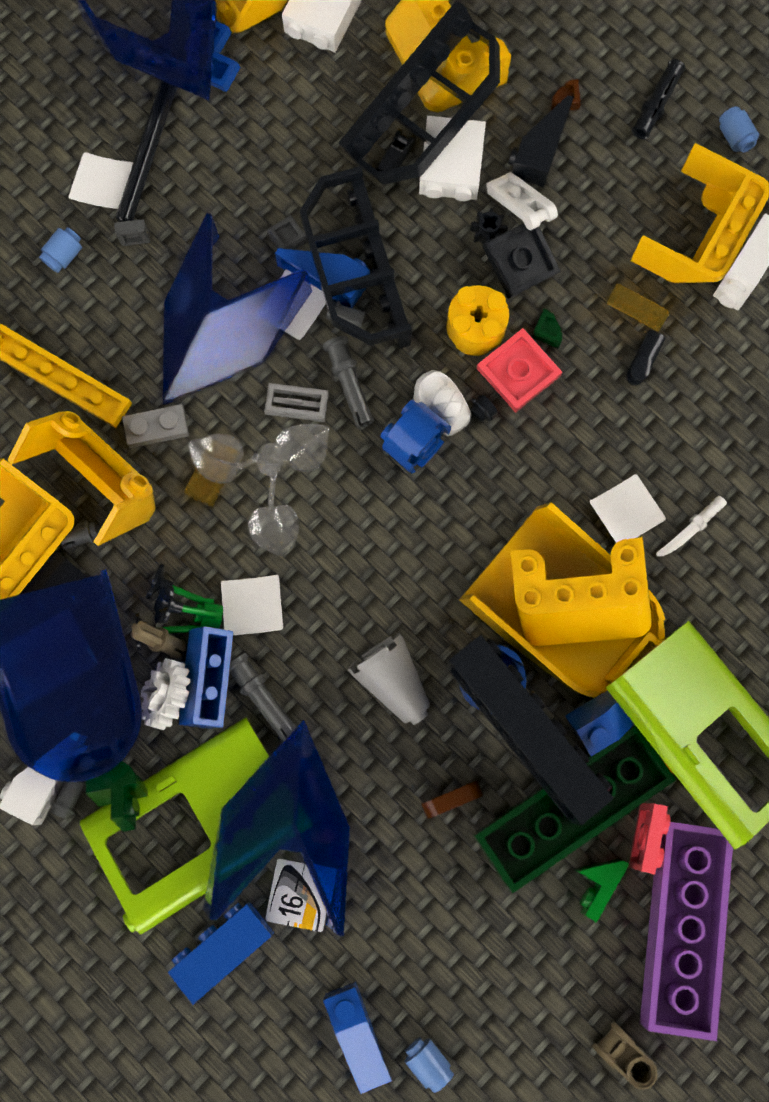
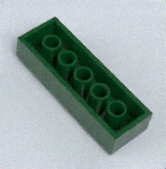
[472,725,676,893]

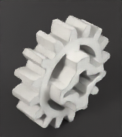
[139,658,191,730]

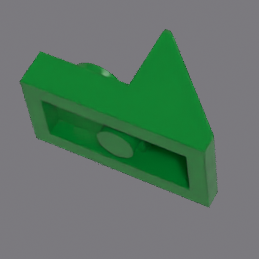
[574,859,629,923]

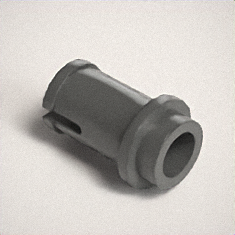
[326,301,366,328]
[61,520,100,550]
[50,776,86,820]

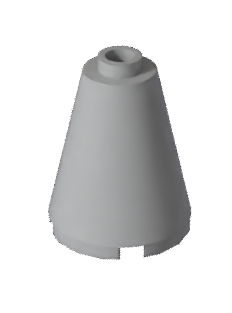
[348,633,430,725]

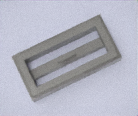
[264,383,329,422]

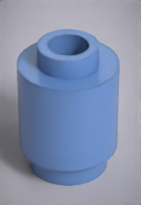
[719,106,759,153]
[38,227,83,273]
[404,1038,454,1093]

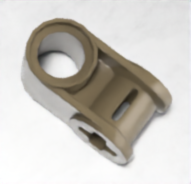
[591,1021,658,1090]

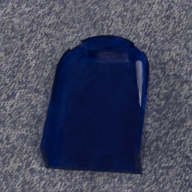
[0,570,142,782]

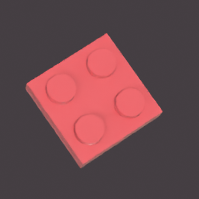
[476,328,562,413]
[628,803,670,874]

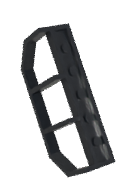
[338,0,500,185]
[300,166,412,349]

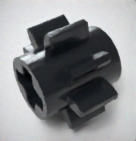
[470,208,508,244]

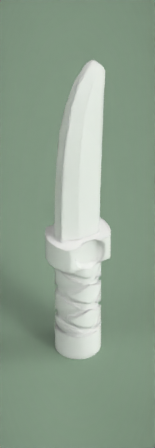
[656,495,727,557]

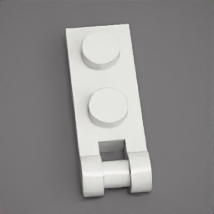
[486,172,558,231]

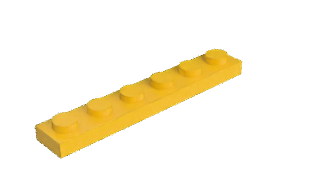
[0,323,132,428]

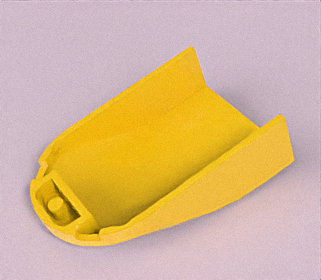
[459,502,665,698]

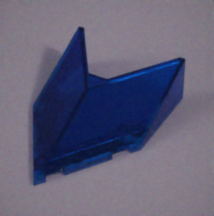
[76,0,217,101]
[163,212,312,405]
[203,720,350,936]

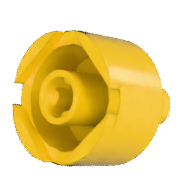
[446,285,509,356]

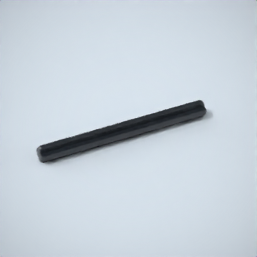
[116,67,180,222]

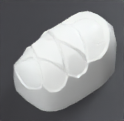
[414,370,471,436]

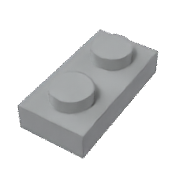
[122,404,189,448]

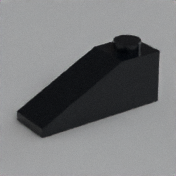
[508,95,574,187]

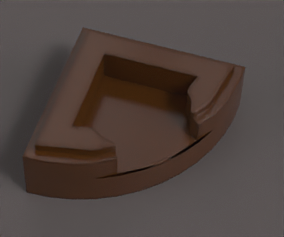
[551,79,581,110]

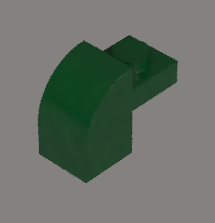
[86,759,148,832]

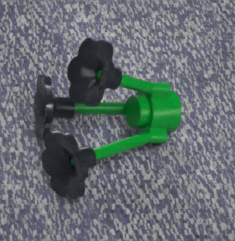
[135,563,223,651]

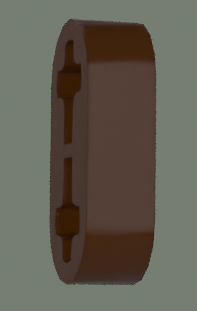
[421,780,484,819]

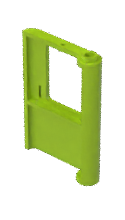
[606,621,769,850]
[80,717,311,935]

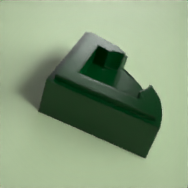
[532,308,562,349]

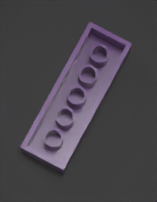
[640,822,733,1041]

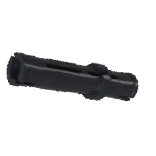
[632,59,686,140]

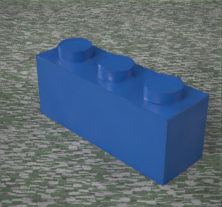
[178,626,234,729]
[168,902,275,1005]

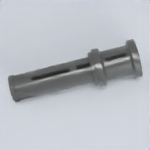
[322,336,374,428]
[229,653,300,743]

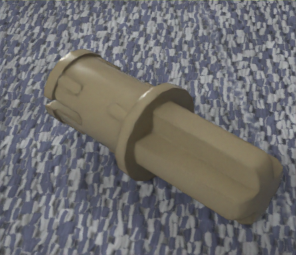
[131,621,186,659]

